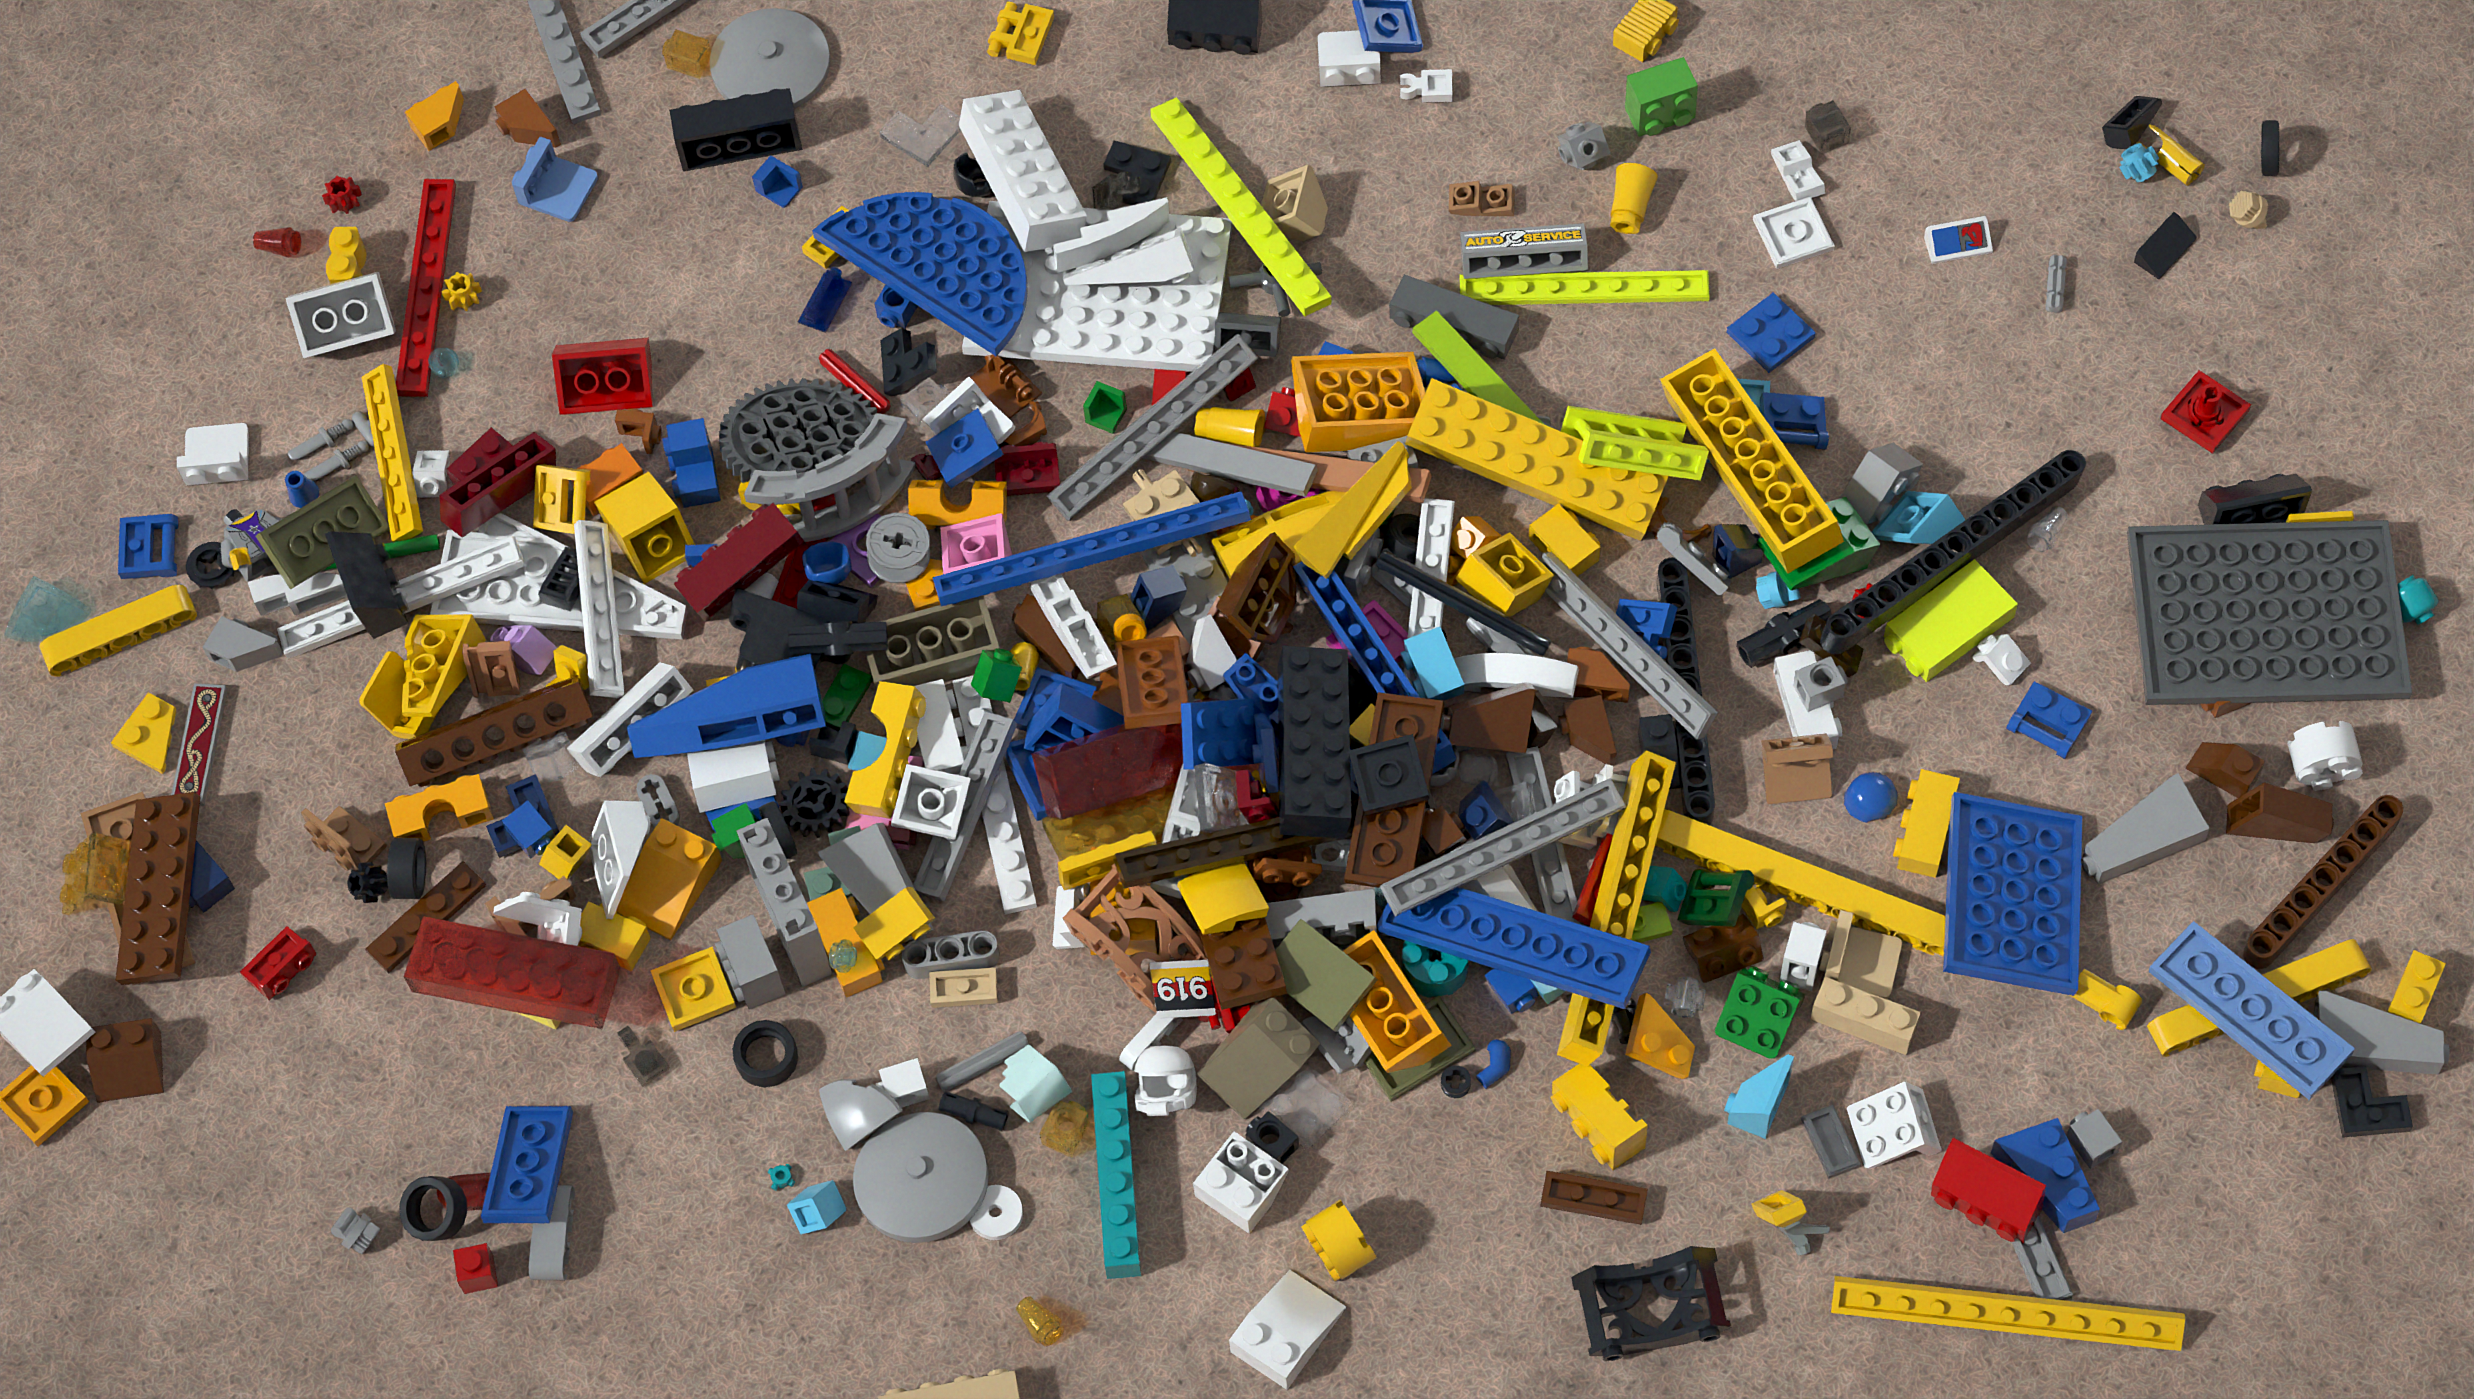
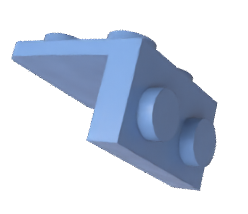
[512,137,598,222]

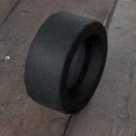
[387,838,427,899]
[732,1020,798,1088]
[399,1176,467,1241]

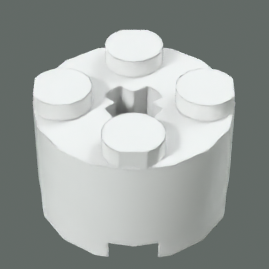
[2287,721,2363,791]

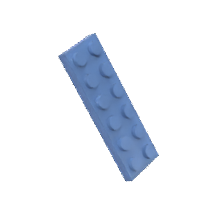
[2149,921,2355,1100]

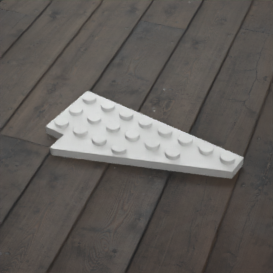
[430,513,688,640]

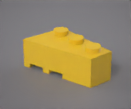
[1551,1064,1648,1170]

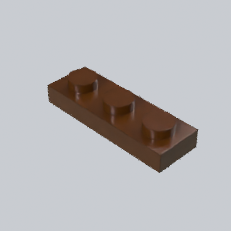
[1540,1170,1648,1225]

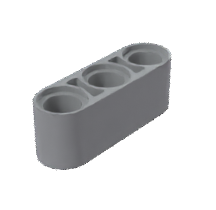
[902,931,1000,979]
[529,1185,575,1281]

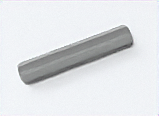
[936,1031,1029,1091]

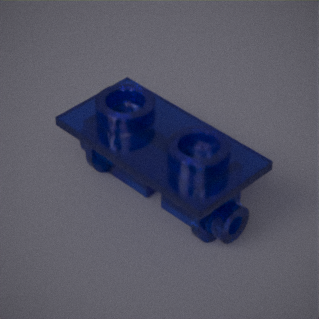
[798,267,852,333]

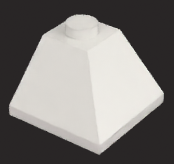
[891,764,971,840]

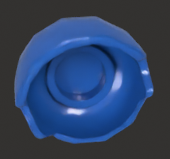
[802,541,852,586]
[1844,772,1898,823]

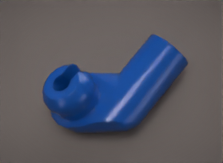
[1476,1039,1511,1089]

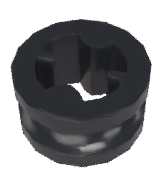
[1441,1065,1471,1098]

